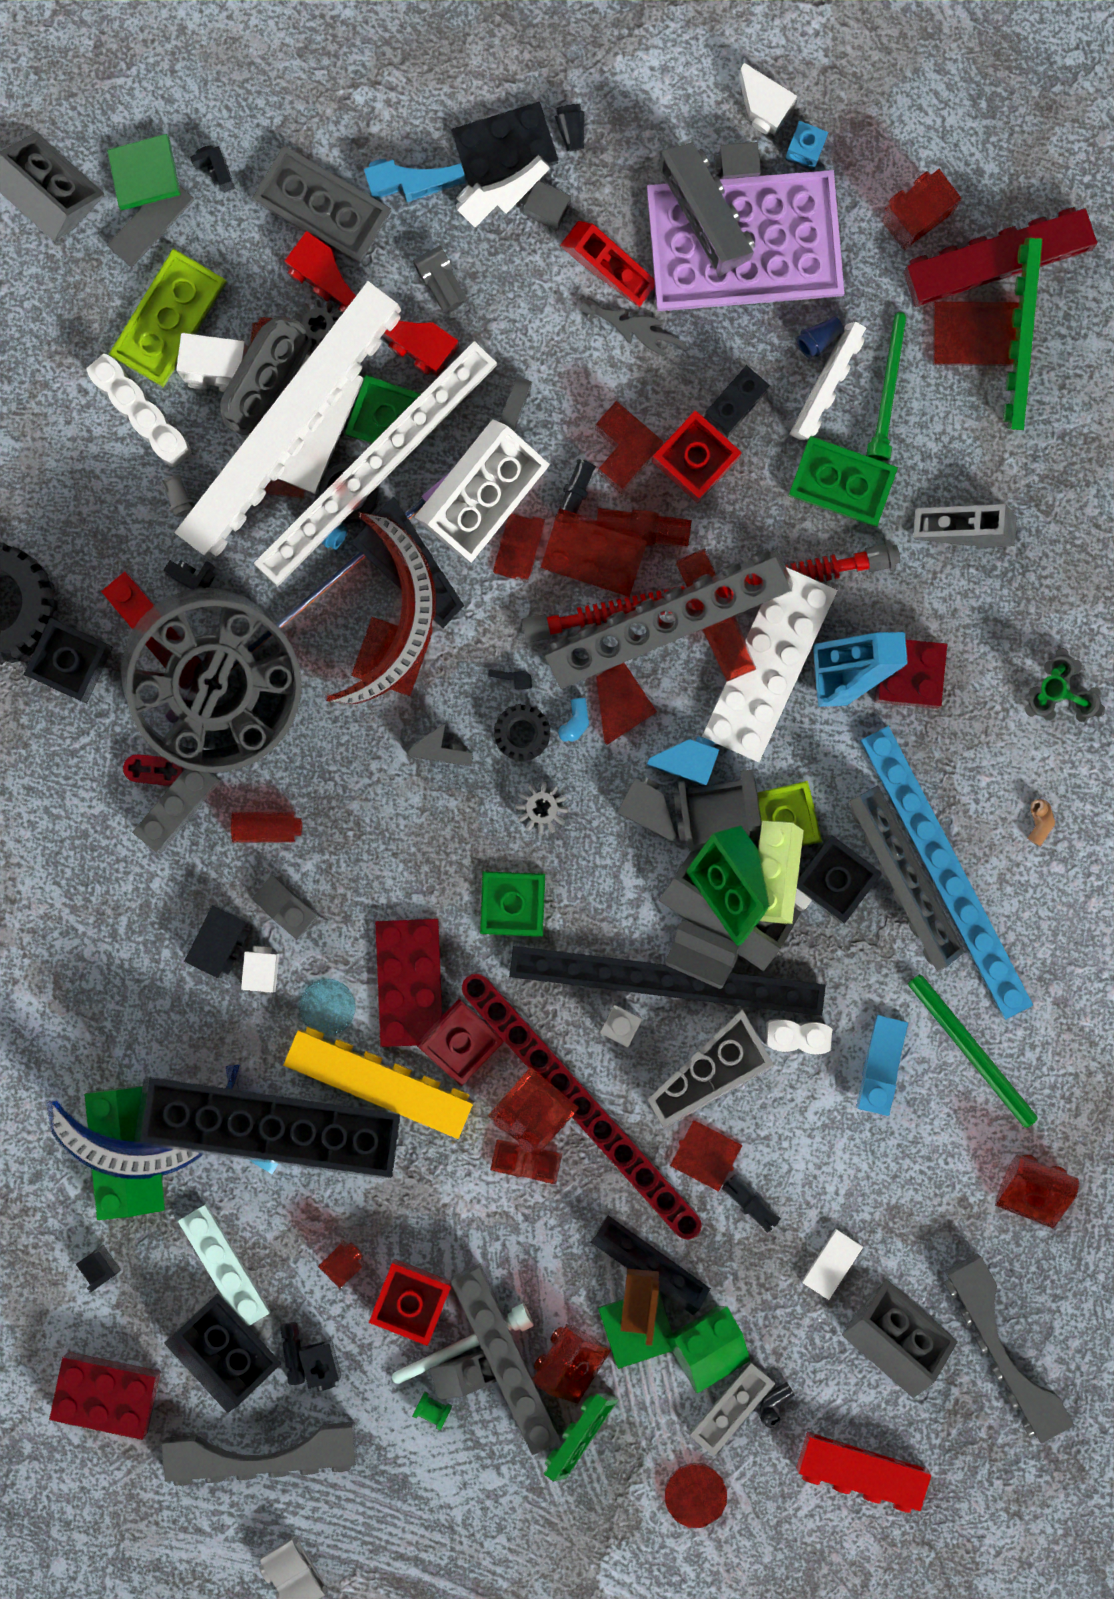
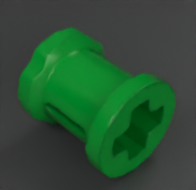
[412,1391,453,1431]

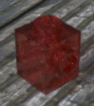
[318,1240,365,1289]

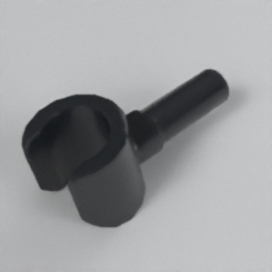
[488,669,532,690]

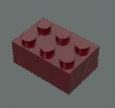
[49,1351,161,1440]

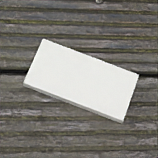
[278,354,363,494]

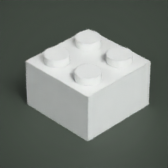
[176,333,248,392]

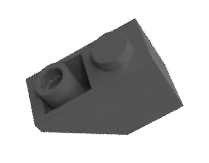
[430,1350,497,1399]

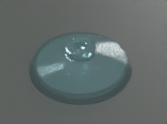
[299,979,356,1035]

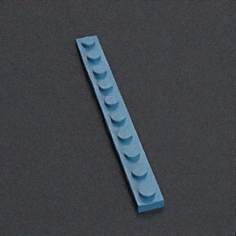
[860,726,1033,1020]

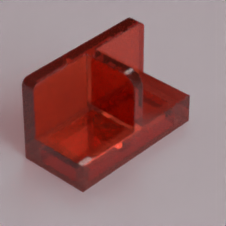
[493,513,545,583]

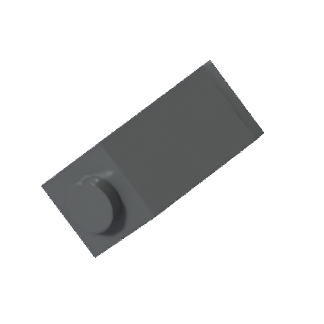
[617,776,676,842]
[252,875,320,940]

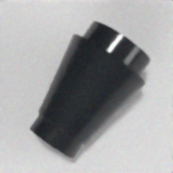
[554,104,585,152]

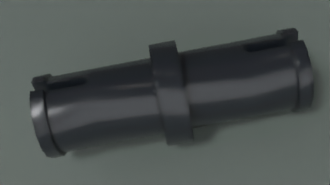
[555,459,596,525]
[721,1174,781,1233]

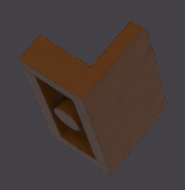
[621,1269,659,1346]

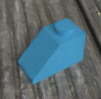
[646,736,719,786]

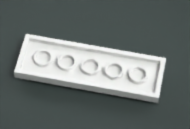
[702,567,838,762]

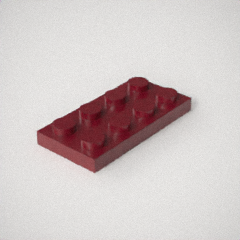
[375,918,443,1047]

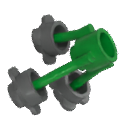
[1025,648,1106,723]

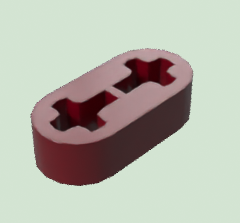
[123,754,184,786]

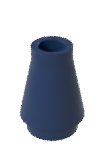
[796,316,844,358]

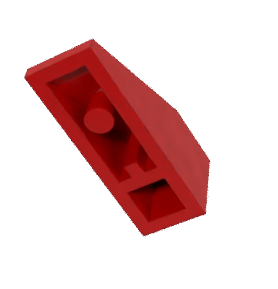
[560,221,655,307]

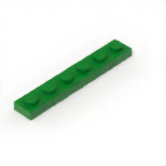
[1003,238,1042,430]

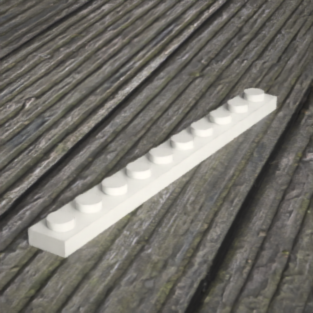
[254,341,497,587]

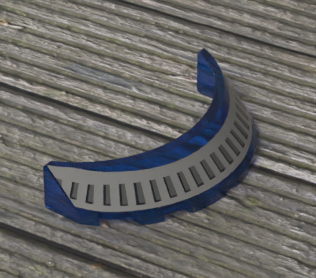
[46,1064,240,1179]

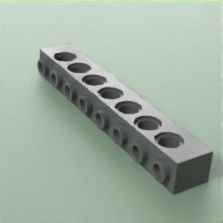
[545,549,793,689]

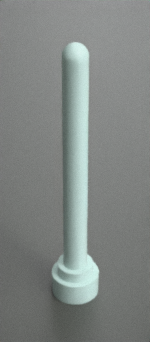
[392,1303,534,1384]

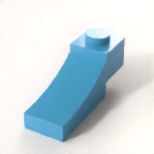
[364,159,466,202]
[856,1015,908,1116]

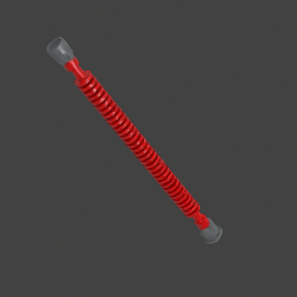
[521,540,900,643]

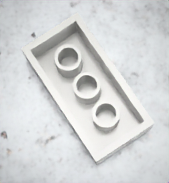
[414,419,550,563]

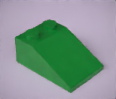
[686,825,770,946]

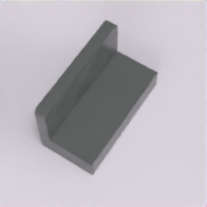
[665,919,740,989]

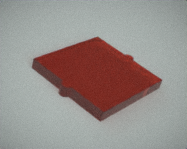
[670,1119,743,1192]

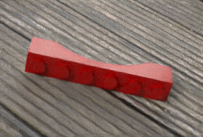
[284,231,459,377]

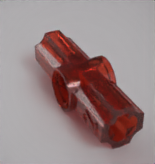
[595,508,692,548]

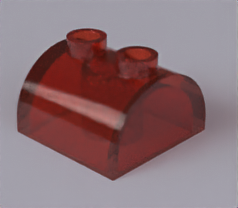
[995,1154,1079,1229]
[532,1324,611,1404]

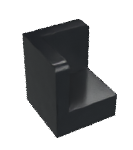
[76,1245,121,1293]

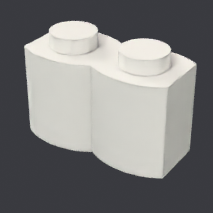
[764,1019,832,1054]

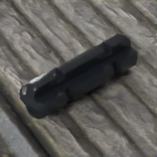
[280,1322,305,1385]

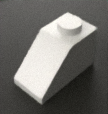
[739,63,797,136]

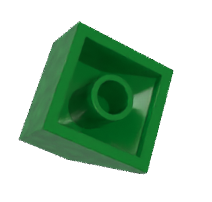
[665,1305,750,1394]

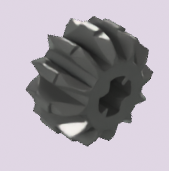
[294,299,342,352]

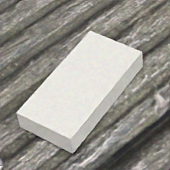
[802,1229,863,1300]

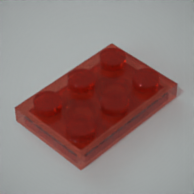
[540,508,649,597]

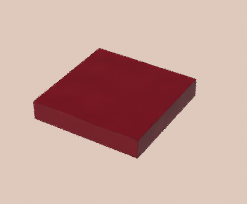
[416,999,504,1087]

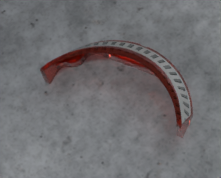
[324,512,436,704]

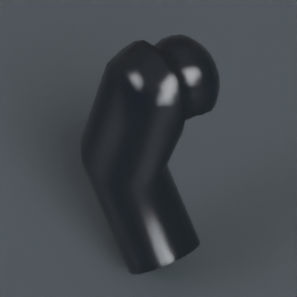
[759,1382,795,1428]

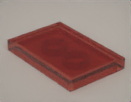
[933,301,1019,366]

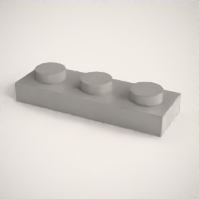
[689,1361,775,1456]

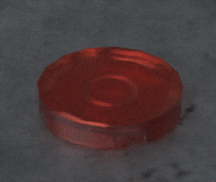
[664,1463,727,1528]

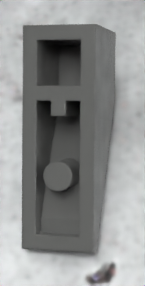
[913,504,1017,547]

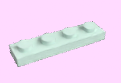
[178,1204,271,1326]

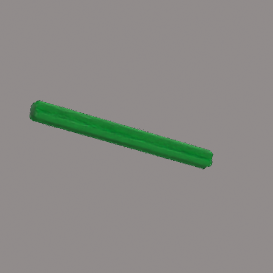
[908,974,1038,1128]

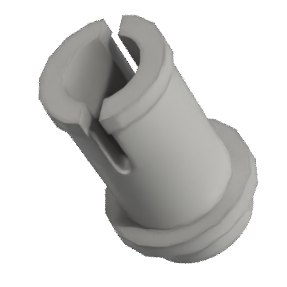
[161,474,193,517]

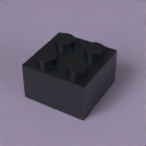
[23,617,113,704]
[797,835,882,924]

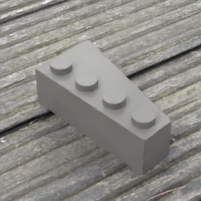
[647,1009,774,1129]

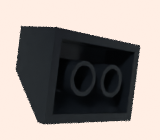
[164,1293,282,1413]

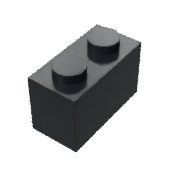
[184,905,251,978]

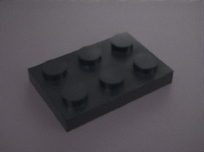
[451,101,559,187]

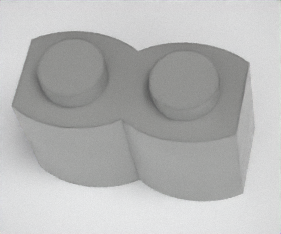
[259,1536,328,1599]

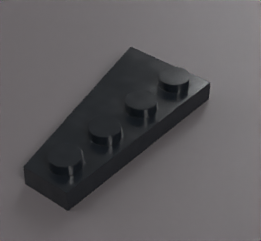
[350,496,464,628]

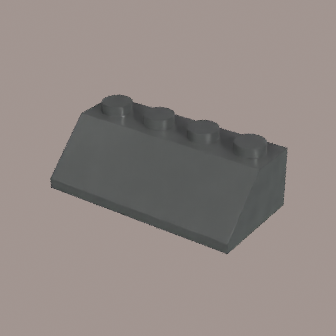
[659,142,755,277]
[659,849,801,971]

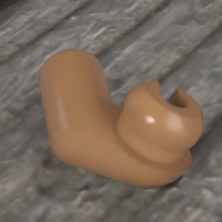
[1027,799,1055,847]

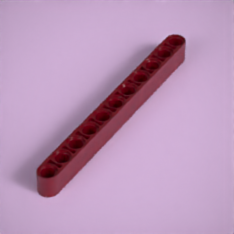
[462,973,702,1240]

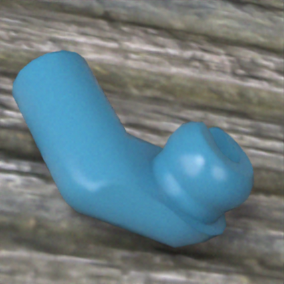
[558,698,589,742]

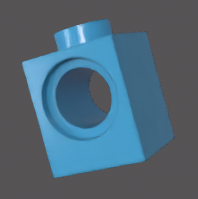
[785,121,829,171]

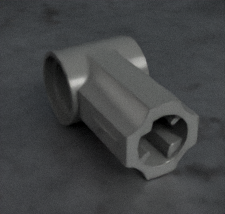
[412,246,467,313]

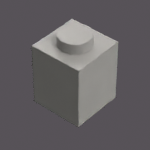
[599,1004,643,1047]

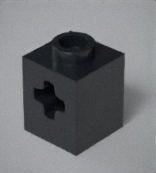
[299,1339,342,1391]

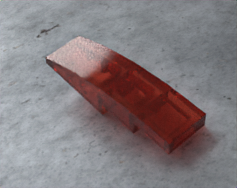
[676,548,756,682]

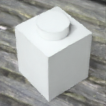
[241,946,279,993]

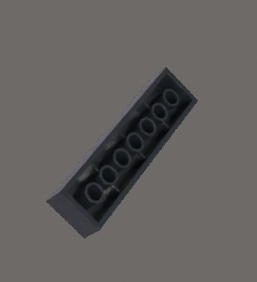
[134,1077,400,1179]

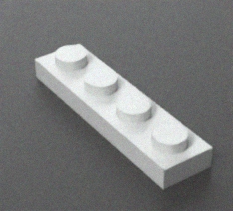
[790,322,866,440]

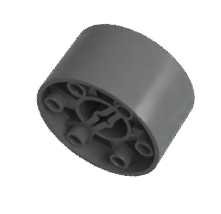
[121,588,302,773]

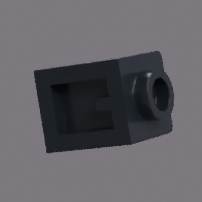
[190,145,236,193]
[163,560,216,590]

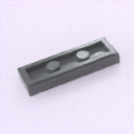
[107,185,194,268]

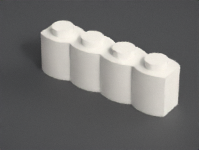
[87,354,191,467]

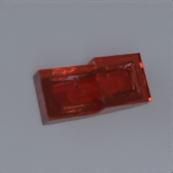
[490,1139,563,1184]

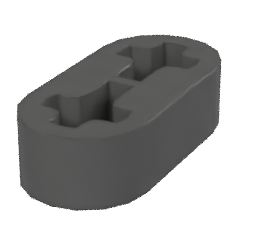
[500,376,533,431]

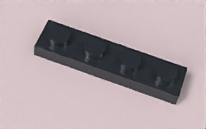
[591,1215,711,1316]

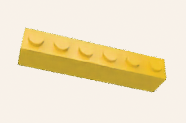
[283,1026,474,1139]

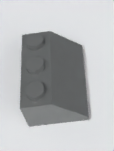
[0,132,104,241]
[842,1279,958,1398]

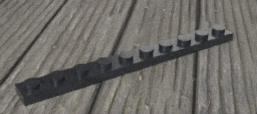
[509,946,826,1016]

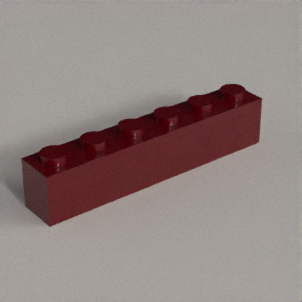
[903,207,1098,308]

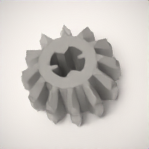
[515,782,569,835]

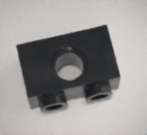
[704,365,770,438]

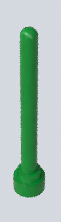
[866,312,906,461]

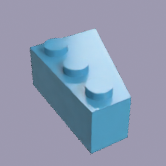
[813,632,907,707]

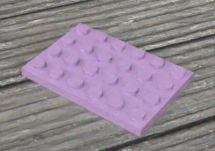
[647,170,844,311]

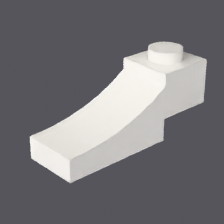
[456,155,550,227]

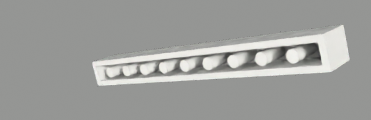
[174,281,401,559]

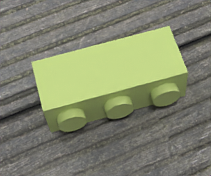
[758,821,804,924]

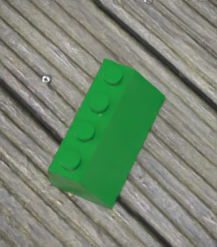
[84,1086,165,1221]

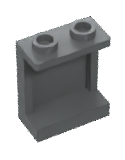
[674,769,762,851]

